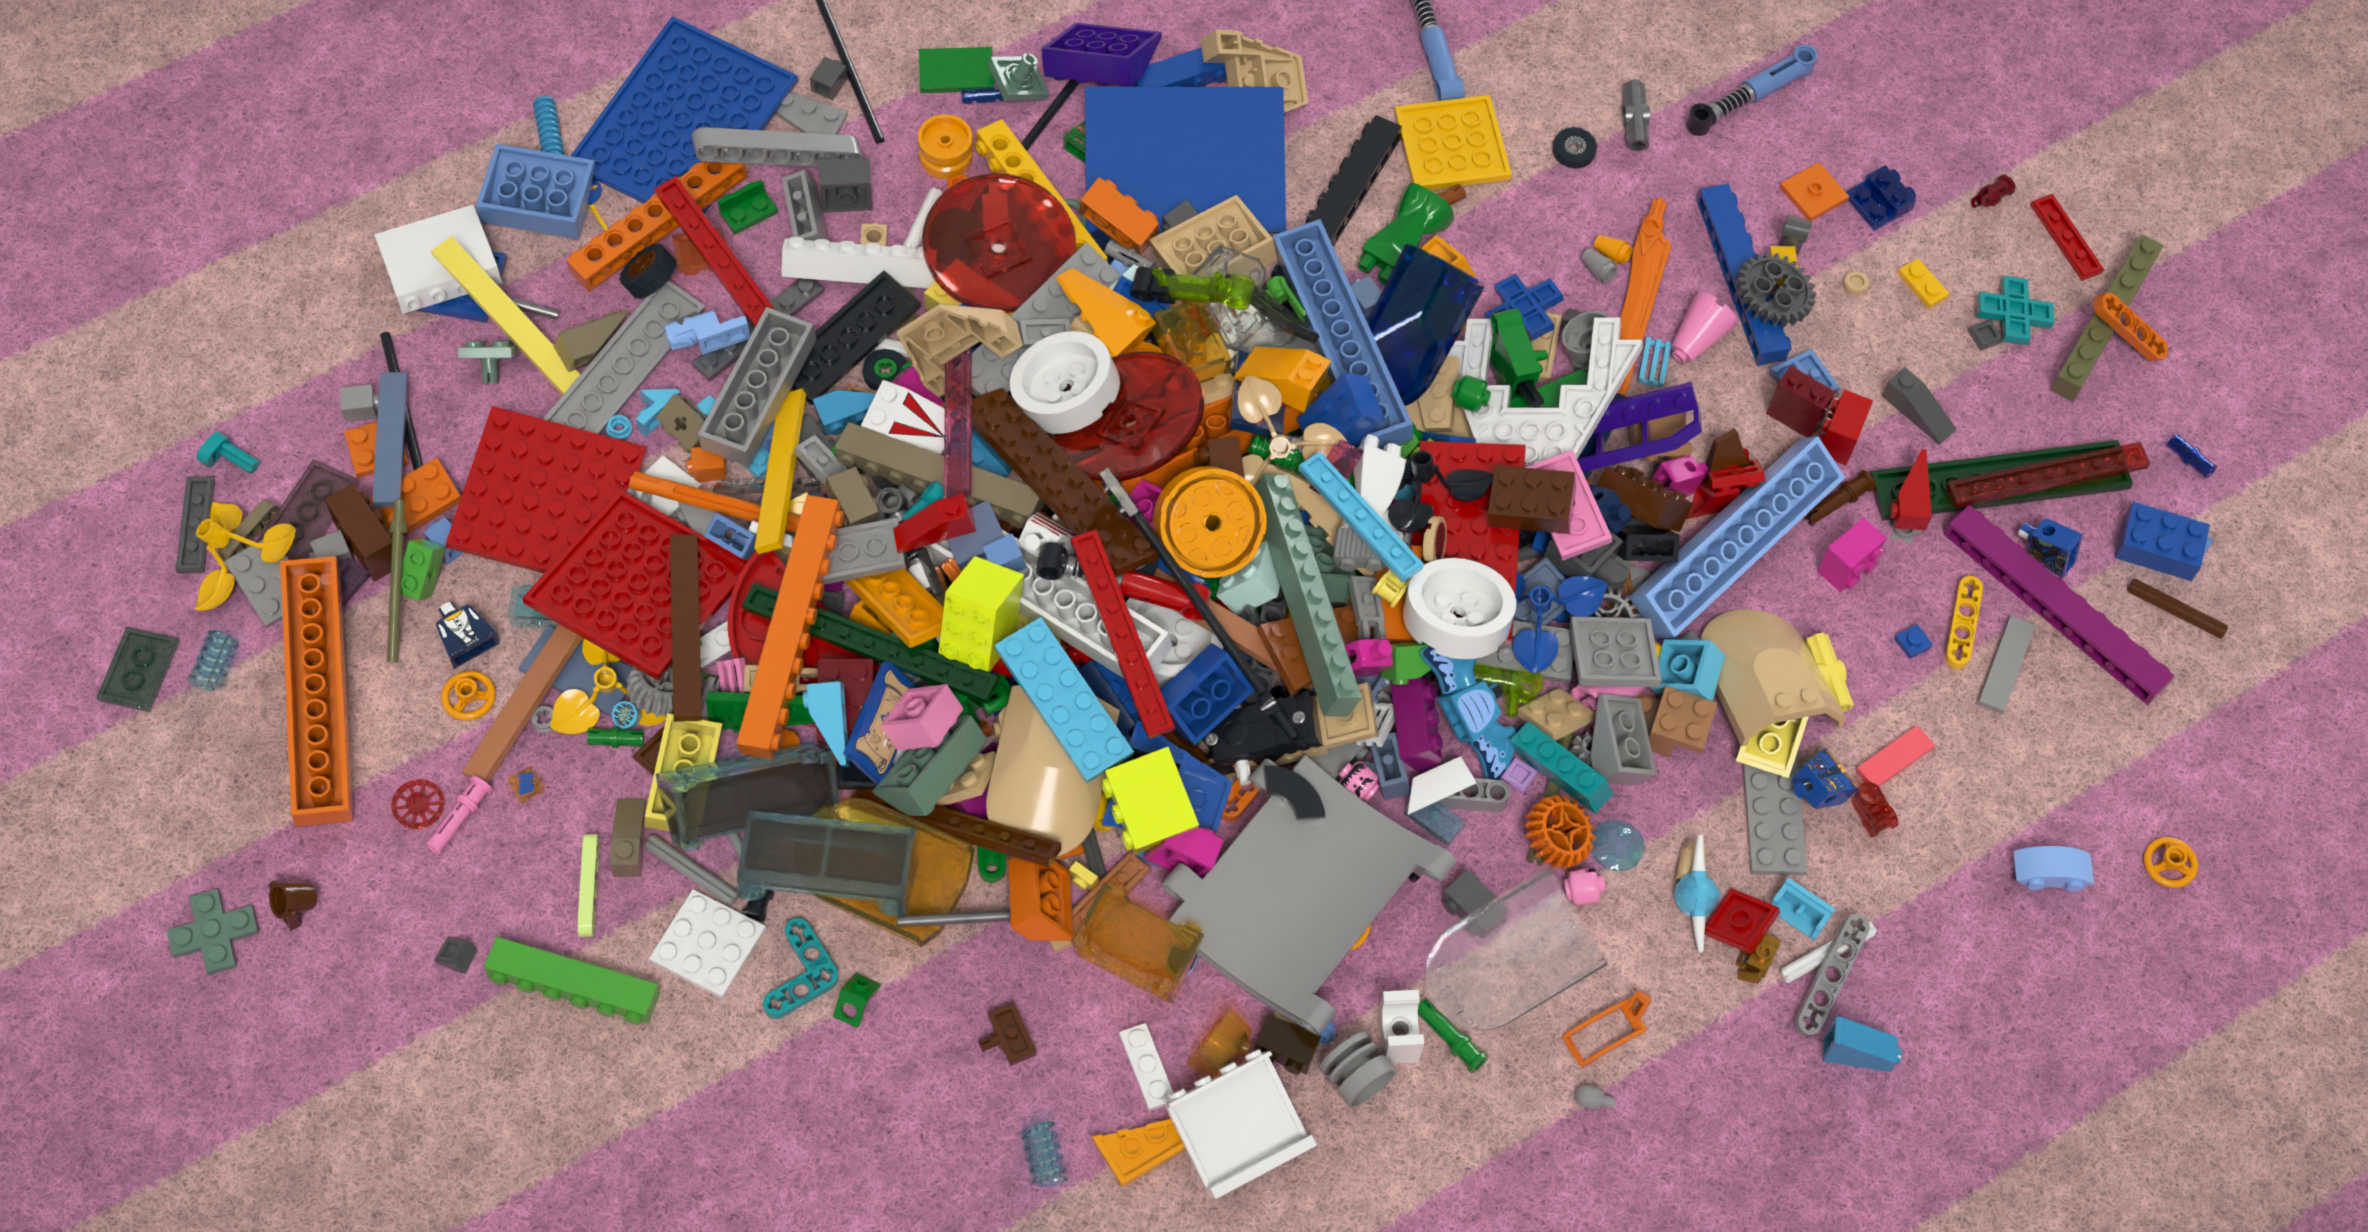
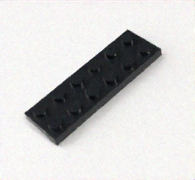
[792,271,921,405]

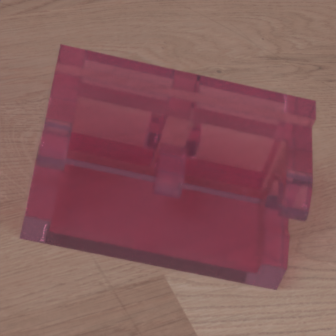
[1309,440,1364,495]

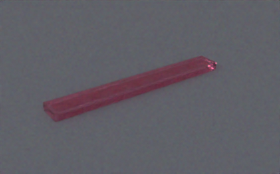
[944,347,972,498]

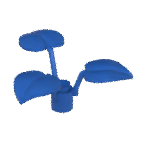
[1513,572,1607,674]

